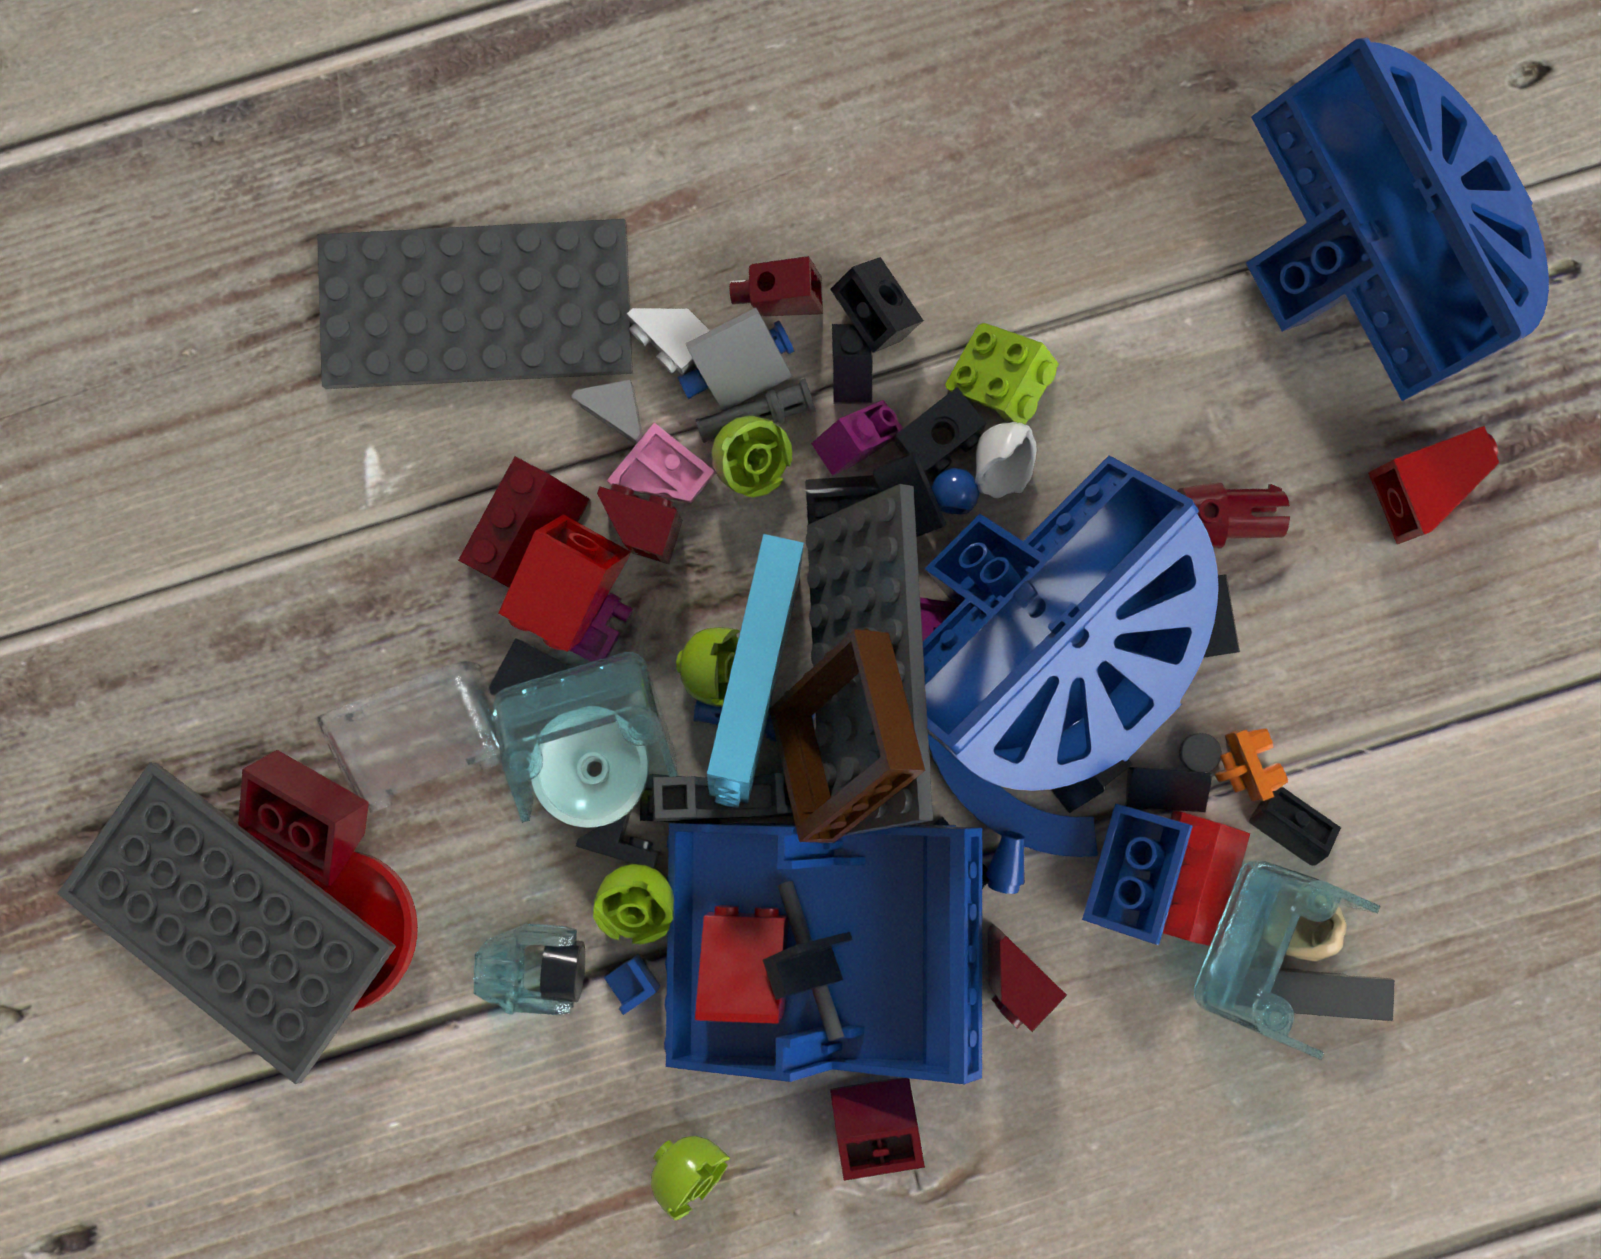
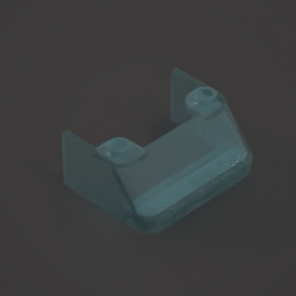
[493,652,678,823]
[1194,860,1380,1060]

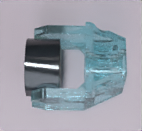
[473,923,585,1015]

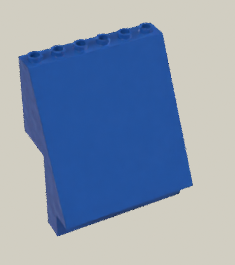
[664,822,982,1085]

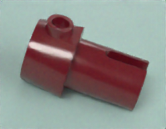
[1177,482,1290,549]

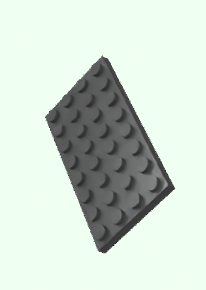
[317,219,633,389]
[806,484,933,836]
[57,762,396,1084]

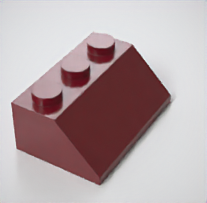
[458,456,591,588]
[238,750,369,887]
[988,924,1067,1032]

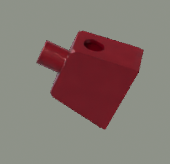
[729,256,823,317]

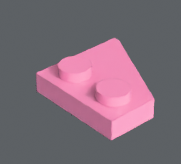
[607,423,716,503]

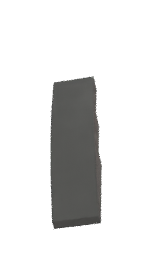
[1218,964,1395,1021]

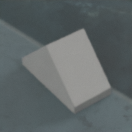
[571,380,643,444]

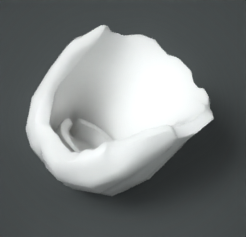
[975,422,1037,498]

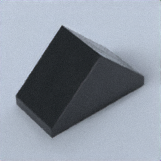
[489,638,573,697]

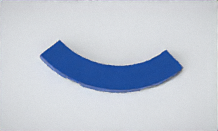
[928,734,1098,857]

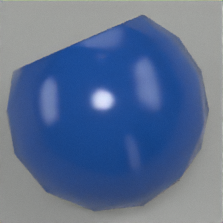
[931,468,979,515]

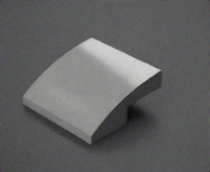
[685,308,792,411]

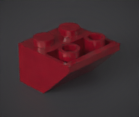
[597,483,683,565]
[830,1077,925,1181]

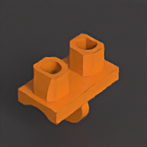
[1215,728,1288,801]

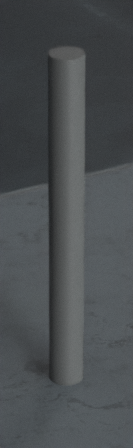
[778,881,844,1041]

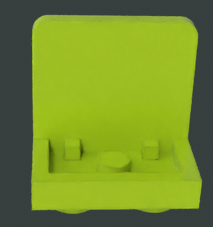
[945,323,1059,425]

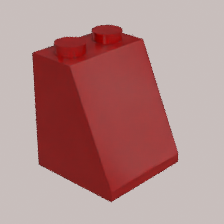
[1368,426,1499,545]
[498,514,631,652]
[695,905,788,1024]

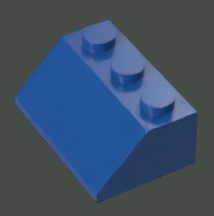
[1082,803,1193,945]

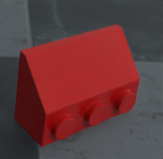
[1163,811,1250,948]

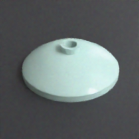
[530,707,649,828]

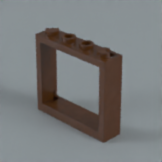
[769,628,926,843]

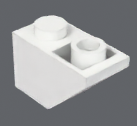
[627,308,710,376]

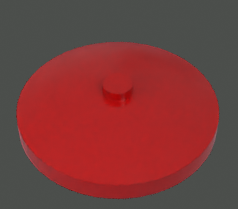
[293,851,418,1012]

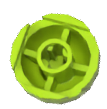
[712,415,792,498]
[676,627,740,707]
[593,864,674,945]
[651,1136,730,1220]

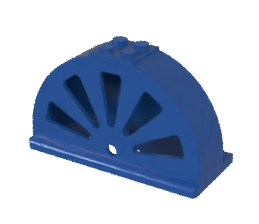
[1246,37,1549,401]
[923,455,1218,791]

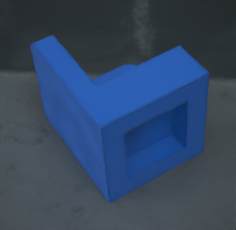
[604,953,660,1015]

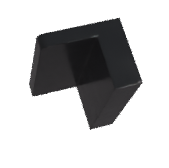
[763,932,853,1000]

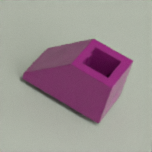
[811,400,903,476]

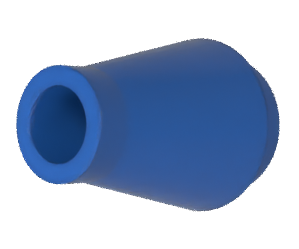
[985,831,1025,894]

